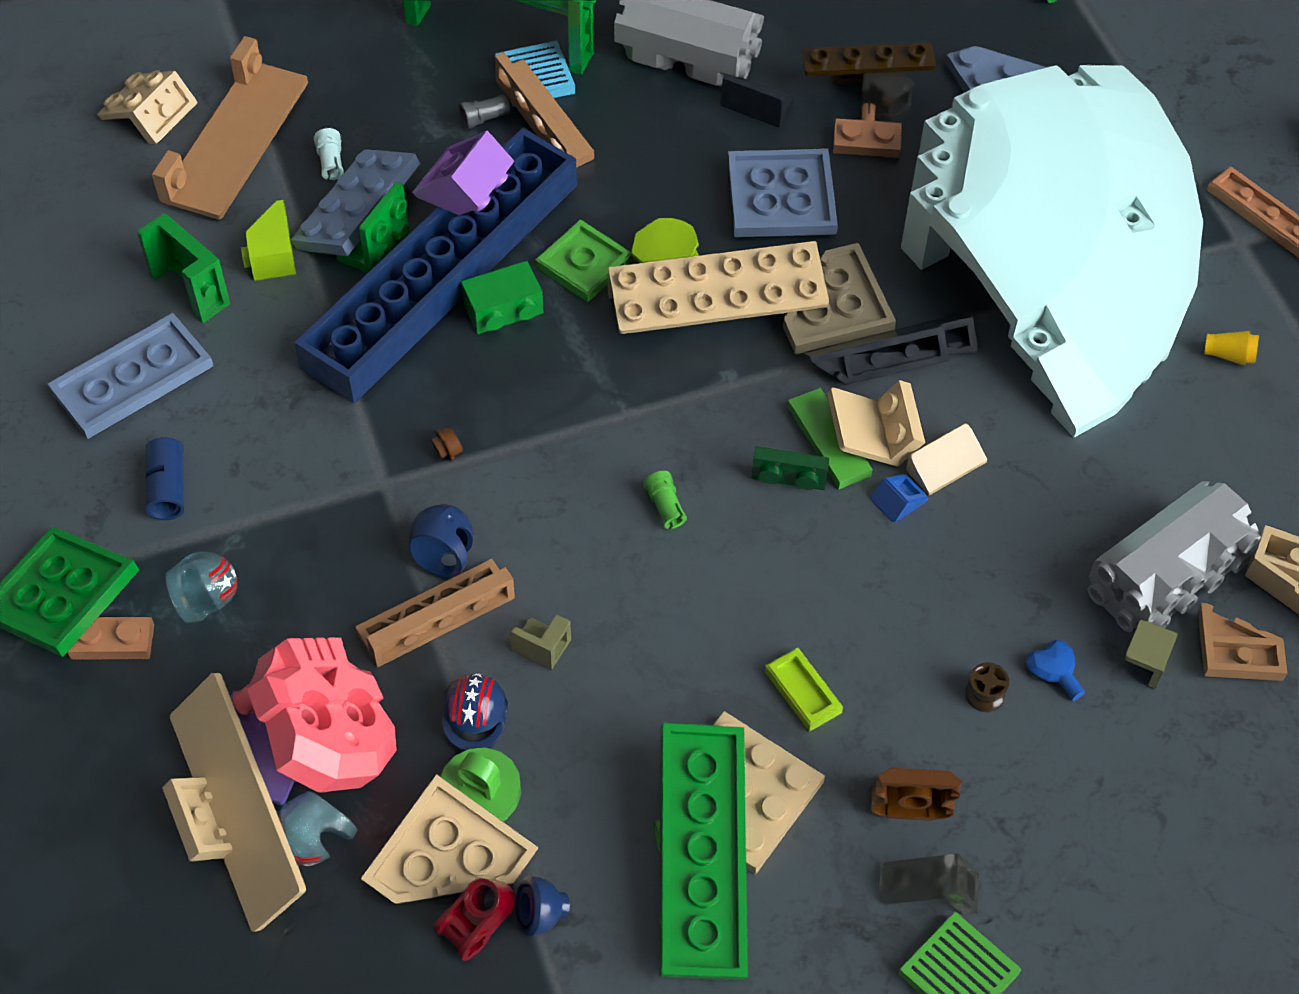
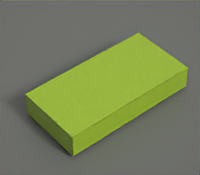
[765,647,843,732]

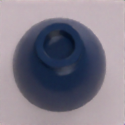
[515,876,570,936]

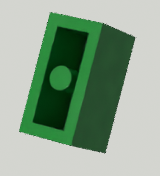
[461,261,543,334]

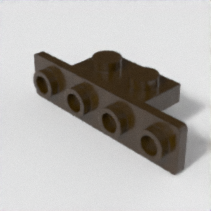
[802,42,936,84]

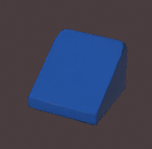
[871,474,929,522]

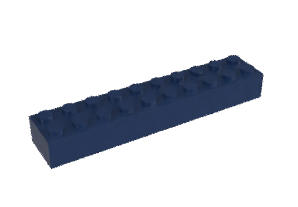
[294,128,577,404]

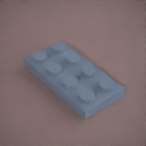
[291,149,420,256]
[47,313,213,439]

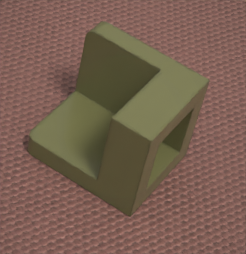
[510,614,571,670]
[1125,619,1178,689]

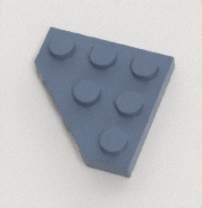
[945,46,1047,93]

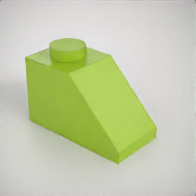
[241,200,296,281]

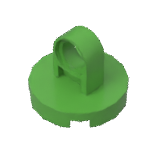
[441,747,521,822]

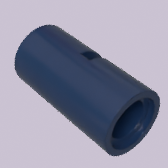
[146,437,184,520]

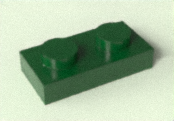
[751,446,829,491]

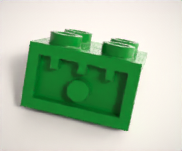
[336,182,410,273]

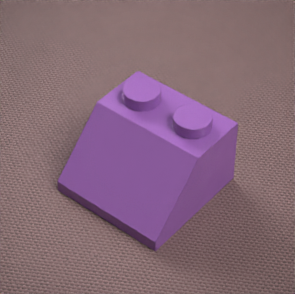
[412,130,514,215]

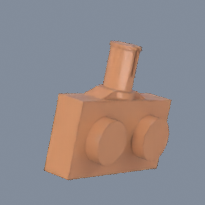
[833,103,902,158]

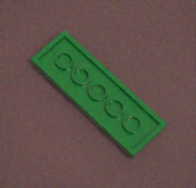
[659,723,748,980]

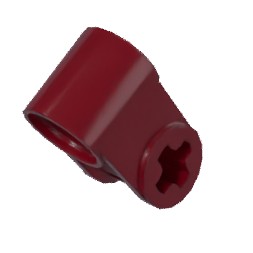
[434,878,515,961]

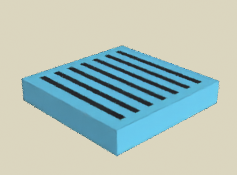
[495,41,575,107]

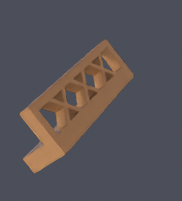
[495,52,594,168]
[355,559,515,668]

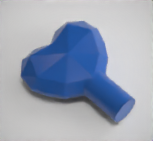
[1026,639,1085,701]

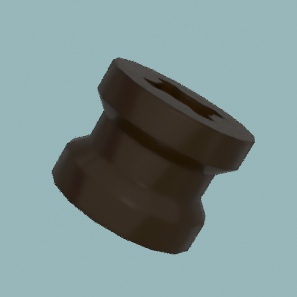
[965,662,1009,712]

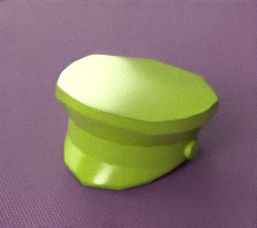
[632,218,699,263]

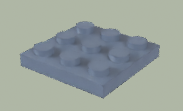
[728,149,838,237]

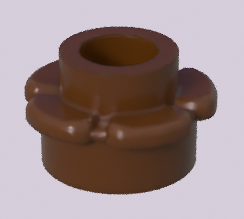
[431,426,463,461]

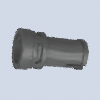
[458,94,510,129]

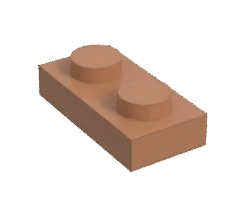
[68,617,154,659]

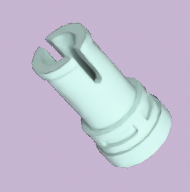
[314,128,344,180]

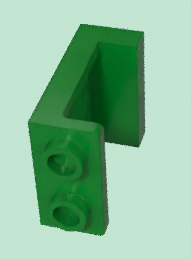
[137,213,230,323]

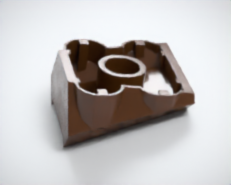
[869,767,963,821]

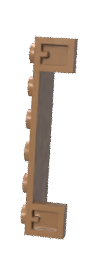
[152,36,308,220]

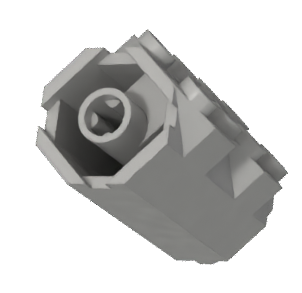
[614,0,764,87]
[1087,481,1261,632]

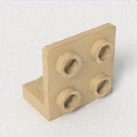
[97,70,198,144]
[827,380,925,467]

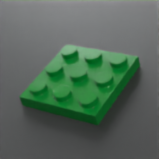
[0,526,139,657]

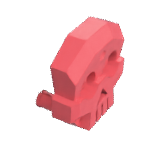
[232,638,397,792]

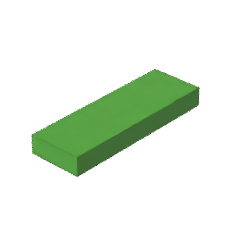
[788,388,873,489]

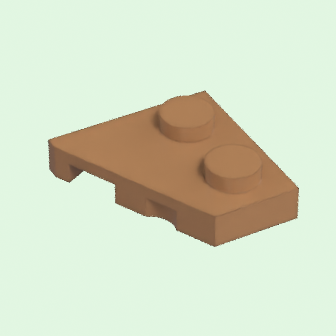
[1198,603,1287,681]

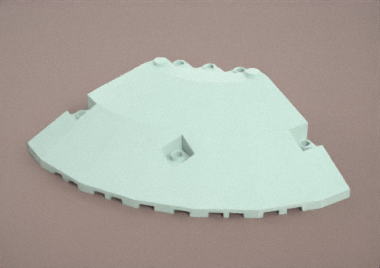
[901,65,1203,438]

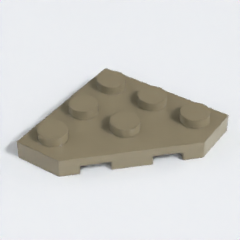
[783,243,896,354]

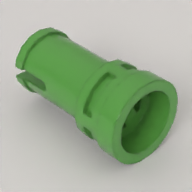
[643,471,687,529]

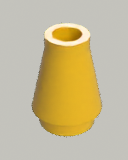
[1204,331,1259,366]

